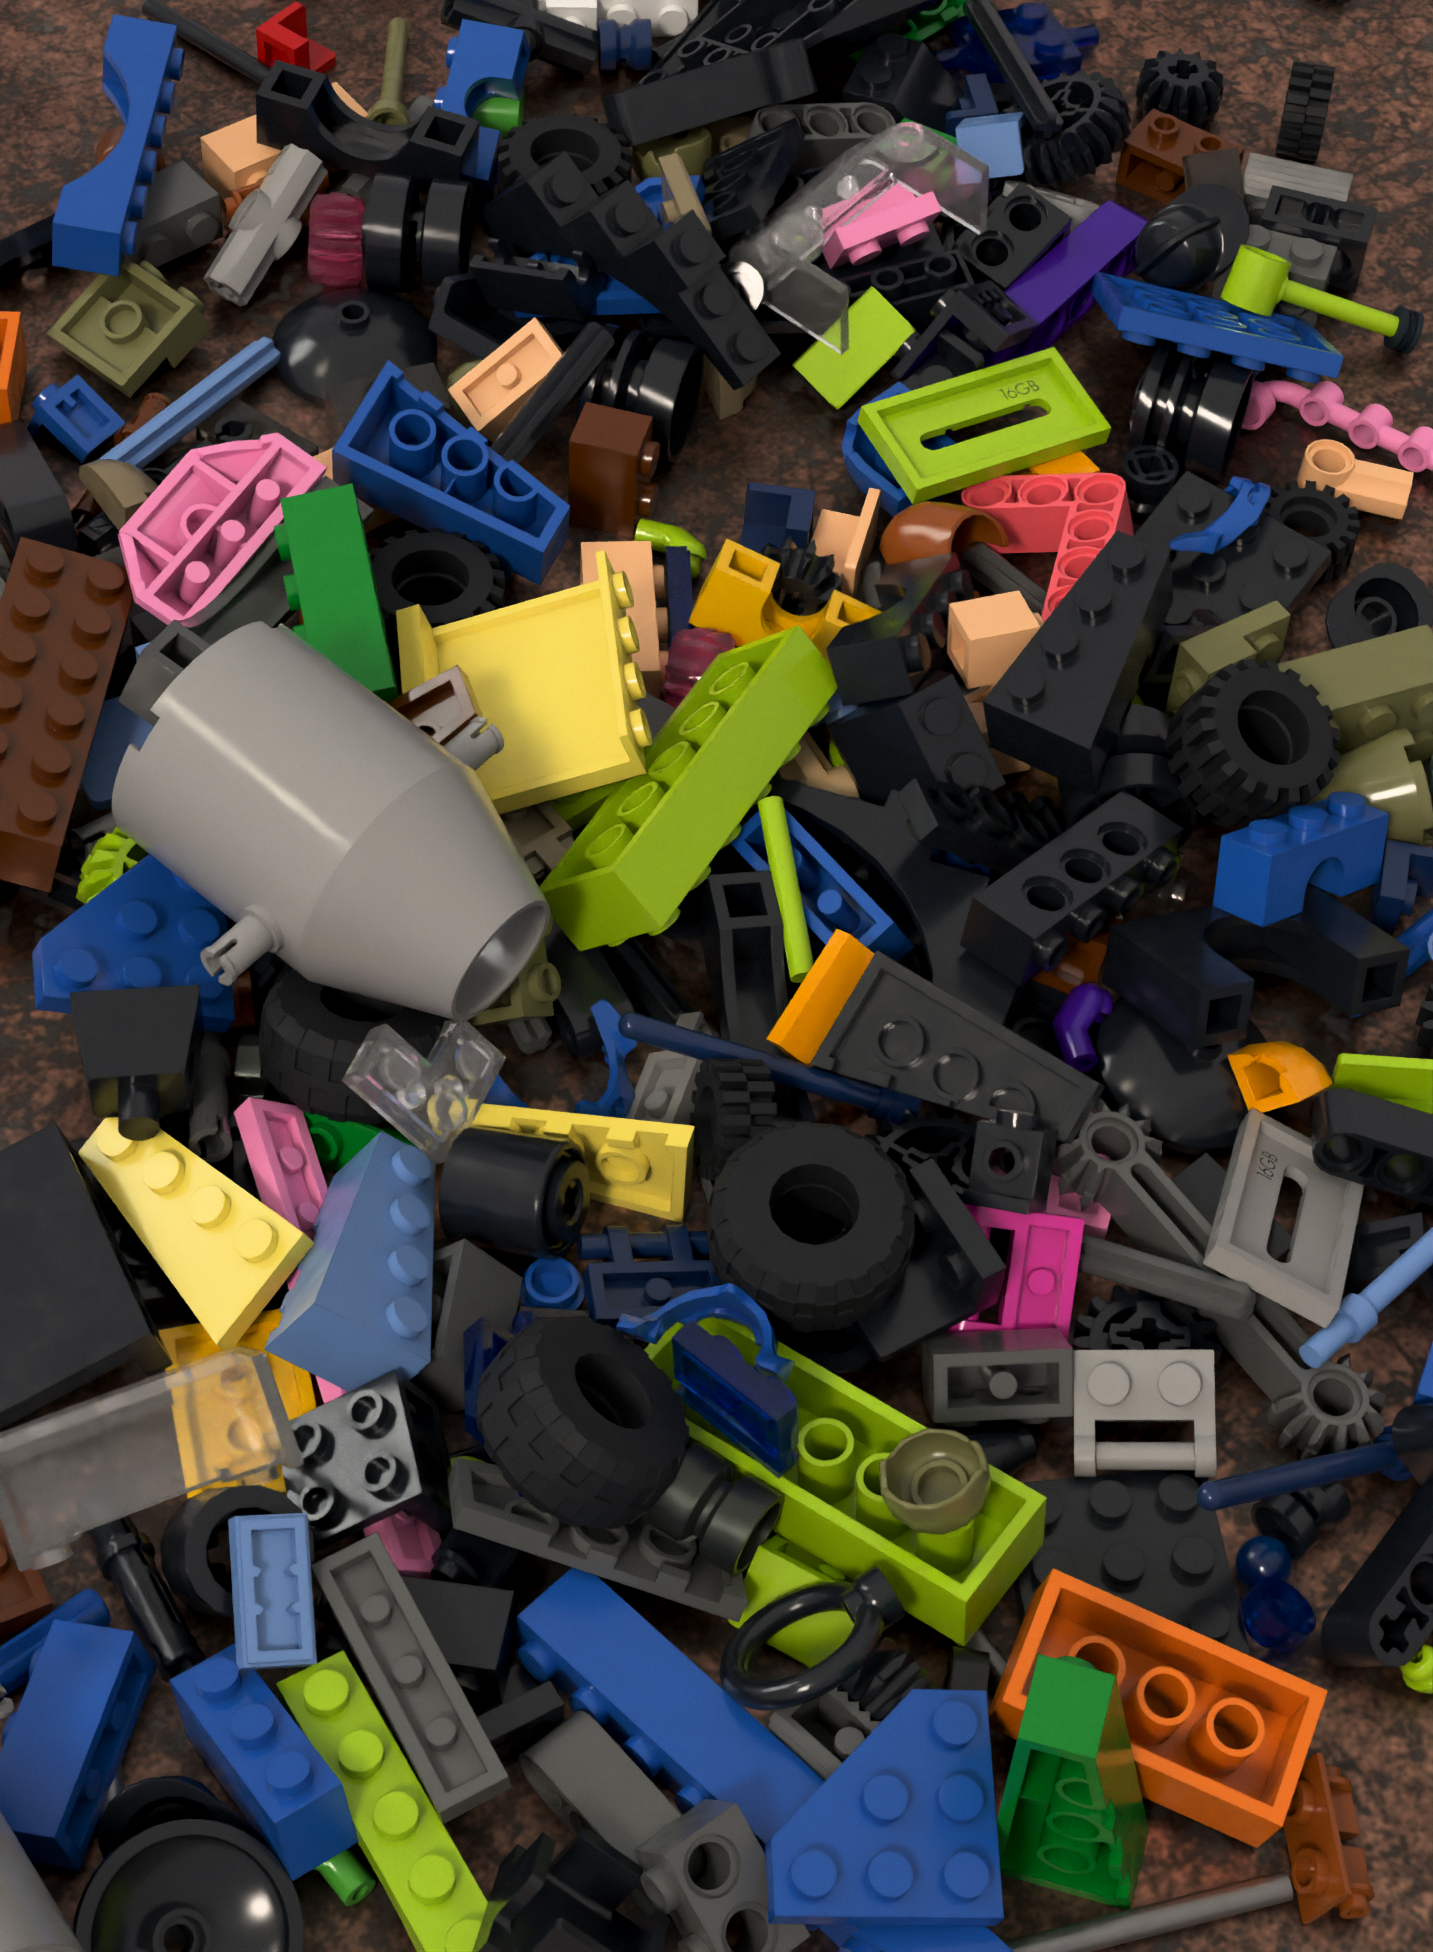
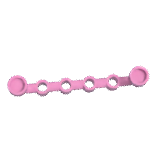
[1242,380,1433,472]

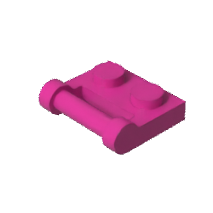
[942,1203,1085,1341]

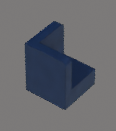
[740,482,816,554]

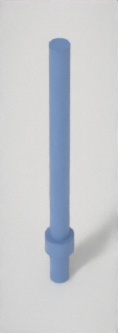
[1299,1227,1433,1369]

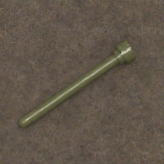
[367,17,410,125]

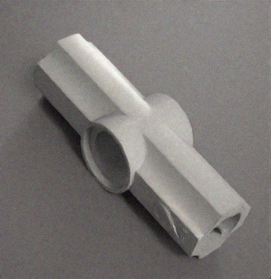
[203,144,328,307]

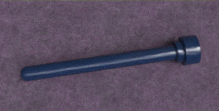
[618,1012,922,1127]
[1196,1425,1414,1511]

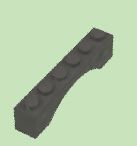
[118,475,374,726]

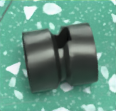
[647,1443,784,1577]

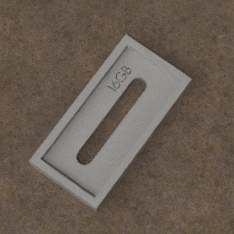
[1203,1107,1364,1329]

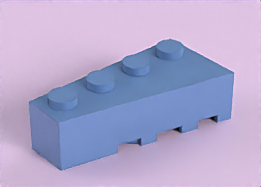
[264,1131,436,1392]

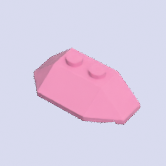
[118,432,327,625]

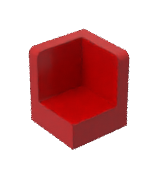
[256,1,336,73]

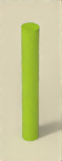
[758,796,814,983]

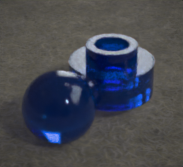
[1235,1536,1316,1652]

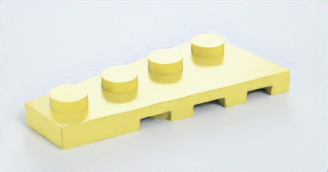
[428,1099,695,1223]
[78,1117,315,1354]

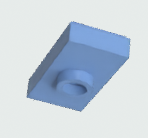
[228,1513,317,1671]

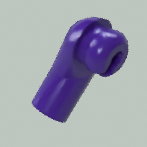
[1052,983,1113,1073]

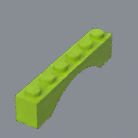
[276,1650,488,1952]

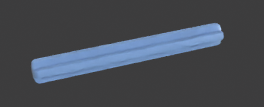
[98,337,281,469]

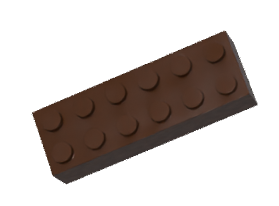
[0,537,134,893]

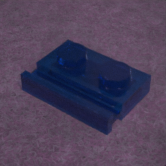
[672,1320,799,1479]

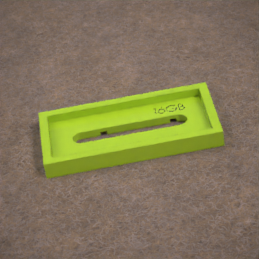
[857,347,1112,505]

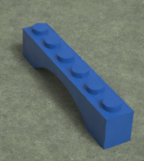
[52,14,185,277]

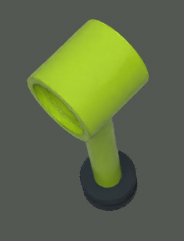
[1220,244,1424,355]

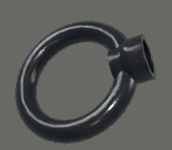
[719,1565,905,1711]

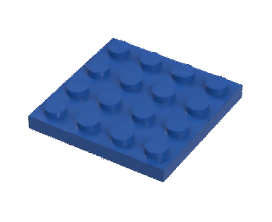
[1091,271,1344,383]

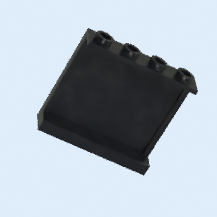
[0,1122,173,1429]

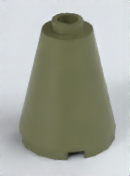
[1305,728,1433,847]

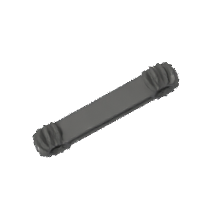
[1052,1098,1386,1460]

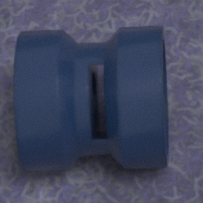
[598,19,652,72]

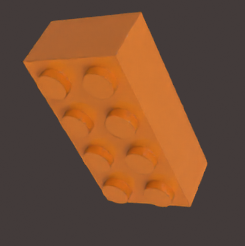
[988,1568,1328,1848]

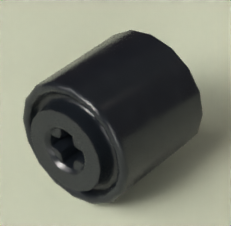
[439,1126,590,1261]
[160,1485,314,1619]

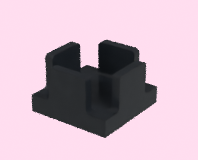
[472,1830,670,1952]

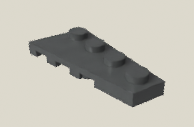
[448,1458,748,1622]

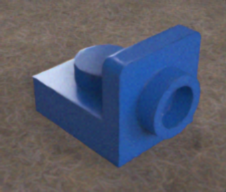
[27,374,126,464]

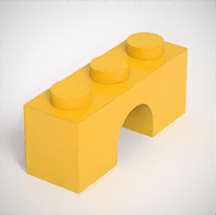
[688,538,882,666]

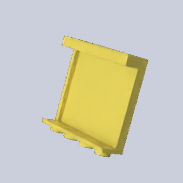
[396,550,652,814]

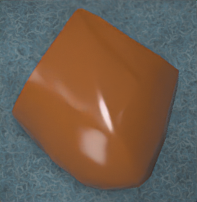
[879,501,1010,599]

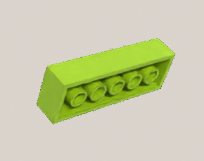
[540,625,837,951]
[644,1317,1047,1647]

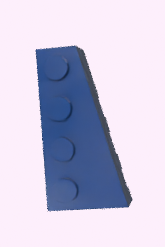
[332,360,571,586]

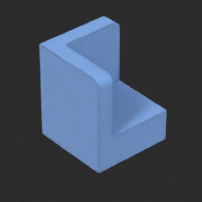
[955,112,1026,181]

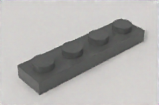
[311,1532,512,1824]

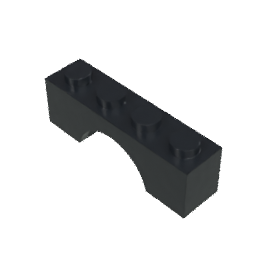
[256,60,480,194]
[826,552,974,706]

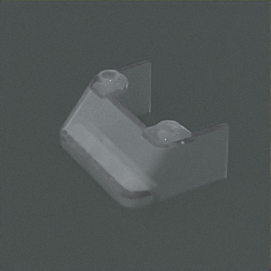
[729,122,989,355]
[0,1346,304,1572]

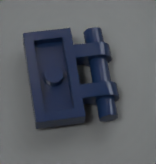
[576,1224,723,1330]

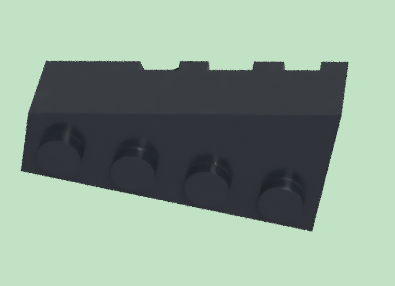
[983,530,1174,795]

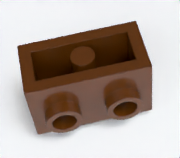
[1116,109,1245,205]
[568,402,660,539]

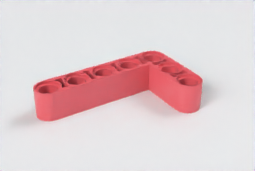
[961,473,1134,623]

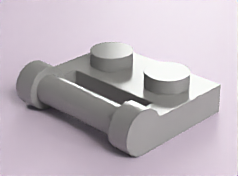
[1073,1350,1217,1477]

